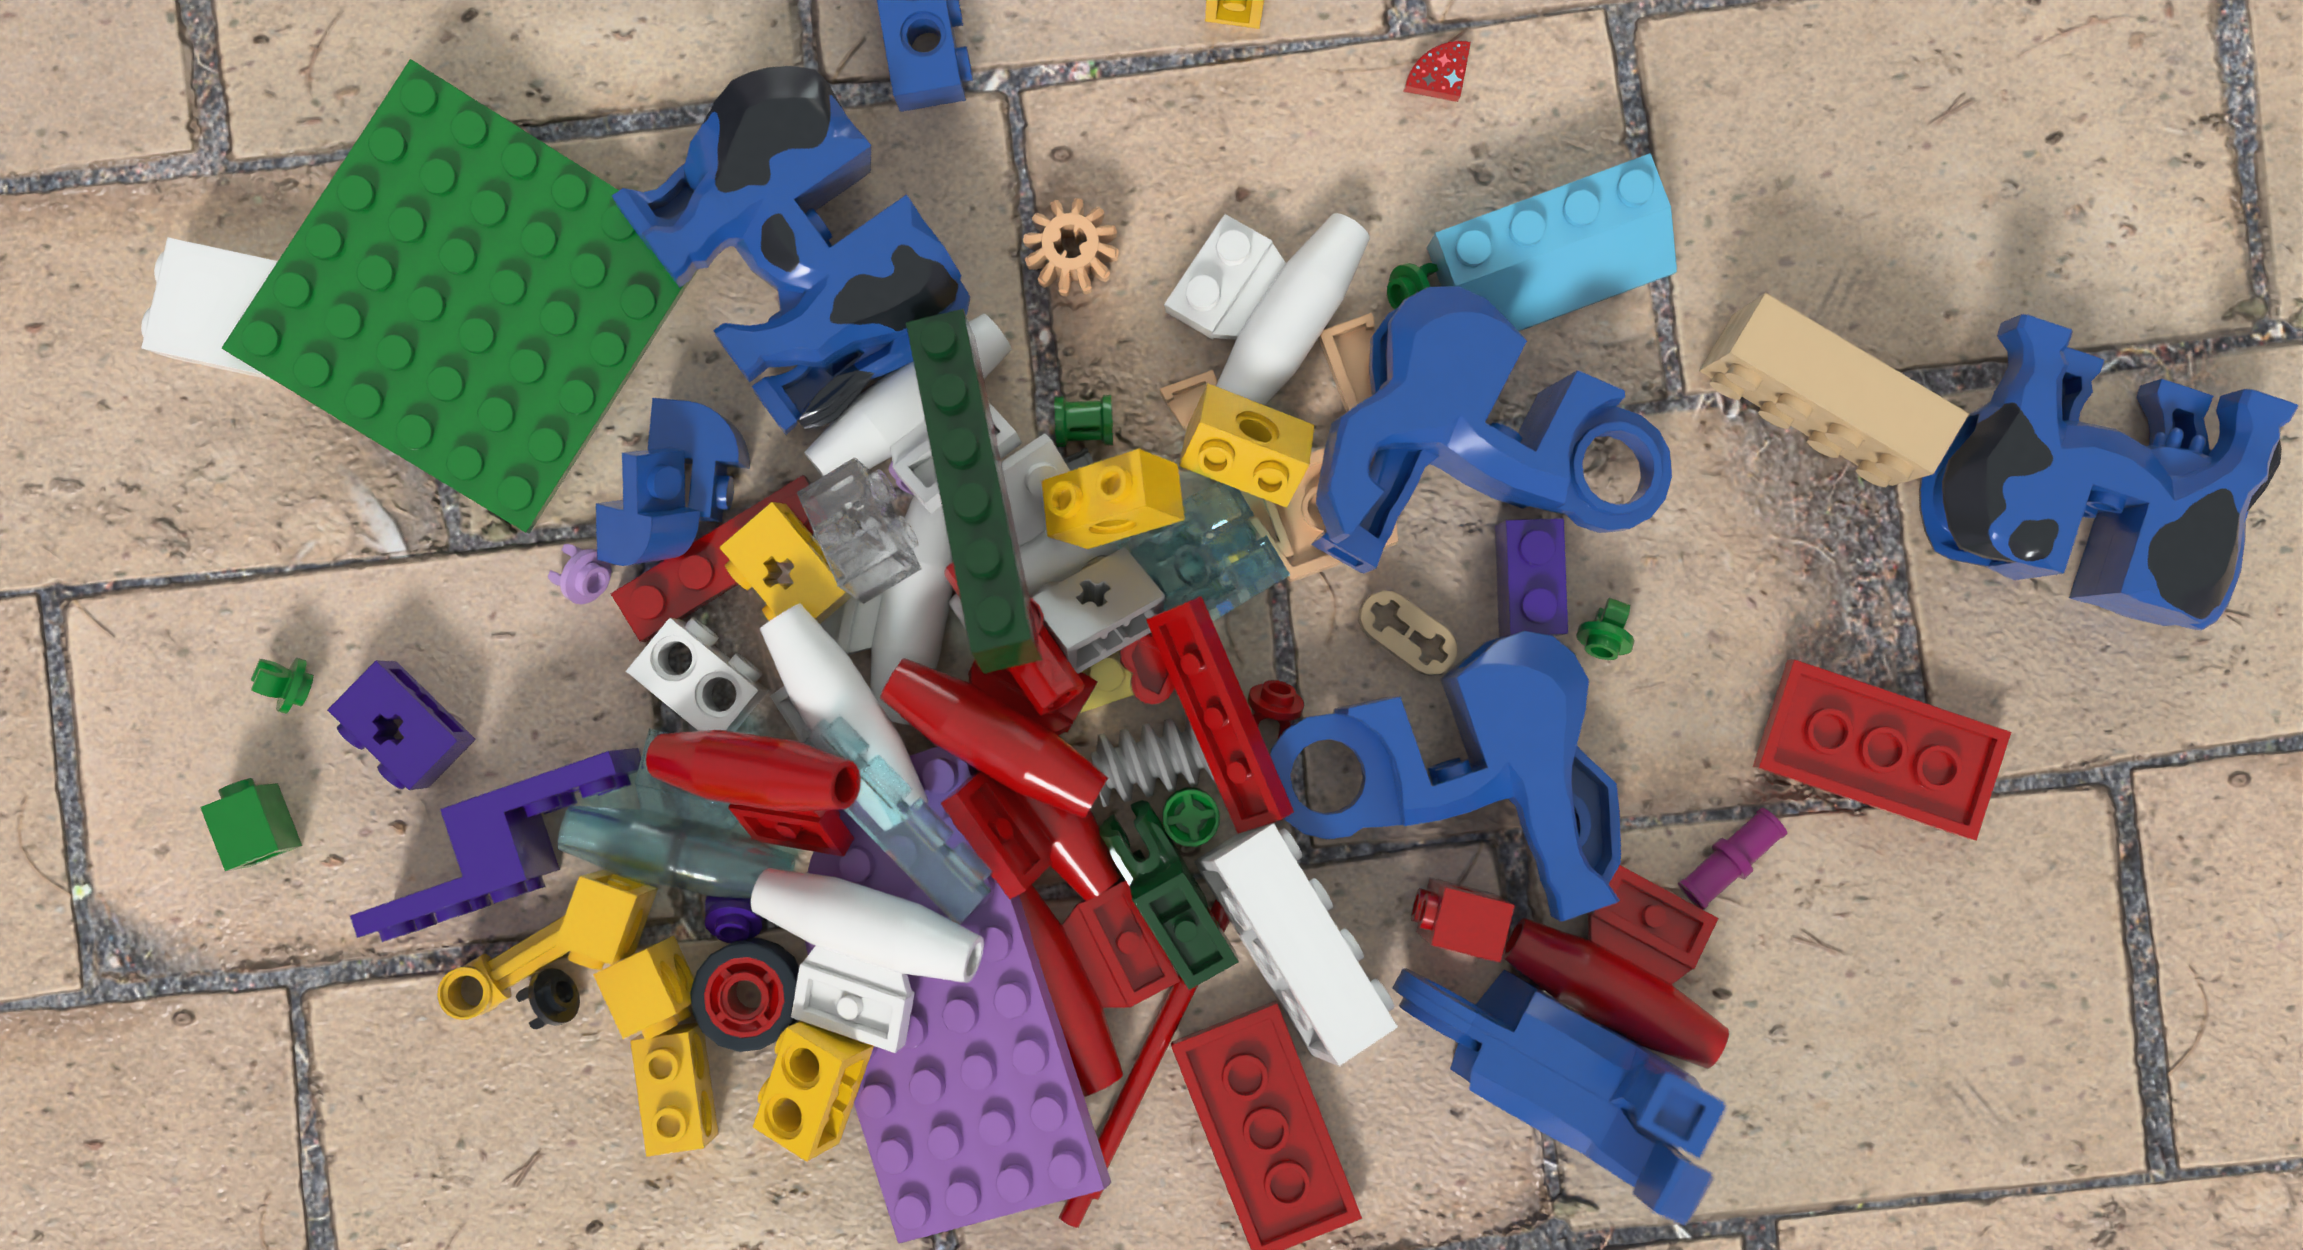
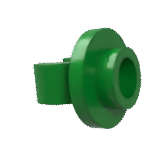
[1387,263,1439,310]
[1576,598,1635,660]
[251,658,314,714]

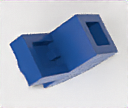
[648,398,750,522]
[596,447,700,566]

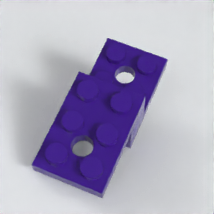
[350,748,645,942]

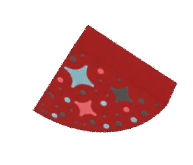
[1403,41,1471,102]

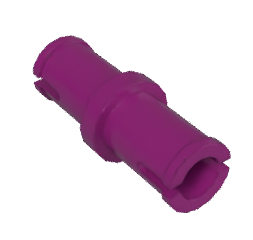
[1678,807,1788,910]

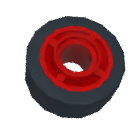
[690,938,799,1052]

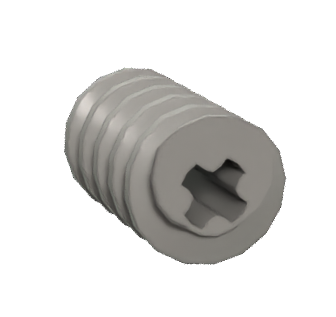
[1091,716,1215,807]

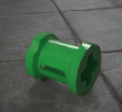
[1054,395,1113,448]

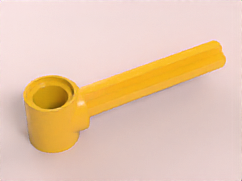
[437,874,645,1020]

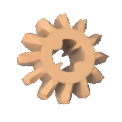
[1023,198,1119,296]

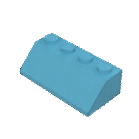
[1426,153,1677,332]

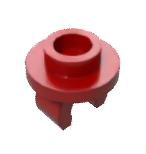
[1247,680,1305,738]

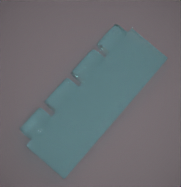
[804,716,993,925]

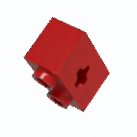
[1411,877,1515,963]

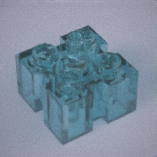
[1118,482,1290,622]

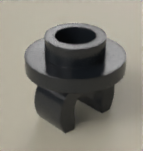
[515,968,580,1029]

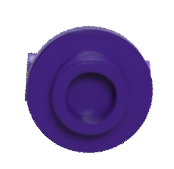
[704,894,763,943]

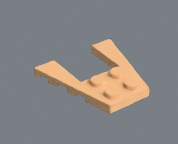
[1160,313,1398,583]

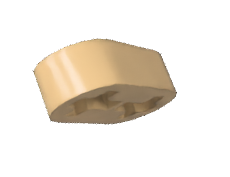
[1358,591,1458,675]

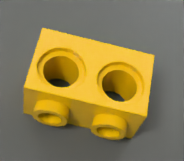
[593,935,694,1041]
[753,1021,874,1162]
[630,1022,719,1157]

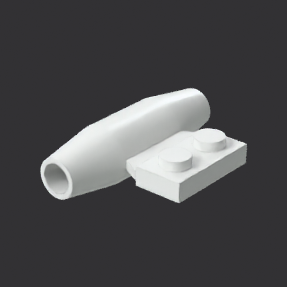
[1164,213,1370,405]
[804,314,1022,514]
[948,433,1139,629]
[813,495,953,725]
[760,603,929,828]
[751,868,984,1053]

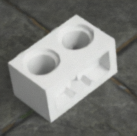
[626,617,769,732]

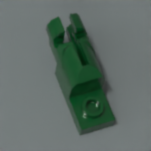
[1099,800,1239,990]

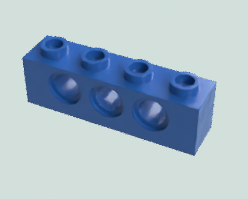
[877,0,973,112]

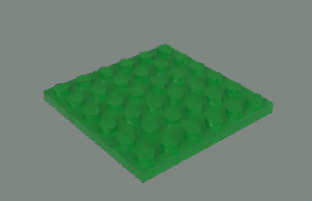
[221,59,698,534]

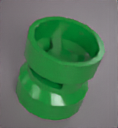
[1163,787,1220,847]

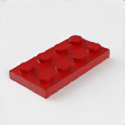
[1752,659,2012,841]
[1171,1000,1362,1250]

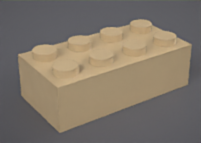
[1699,293,1969,487]

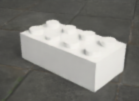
[1194,823,1398,1066]

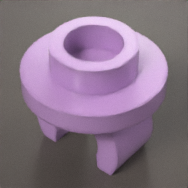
[548,544,612,604]

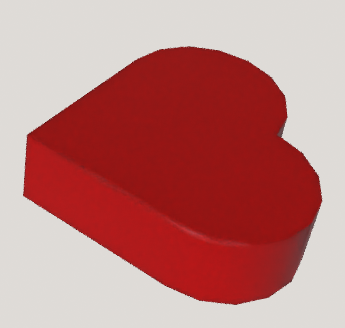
[1119,633,1175,705]

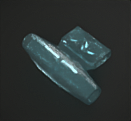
[558,728,796,899]

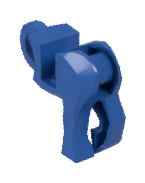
[1311,286,1672,574]
[1270,631,1621,922]
[1392,968,1726,1225]

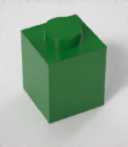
[200,778,302,872]

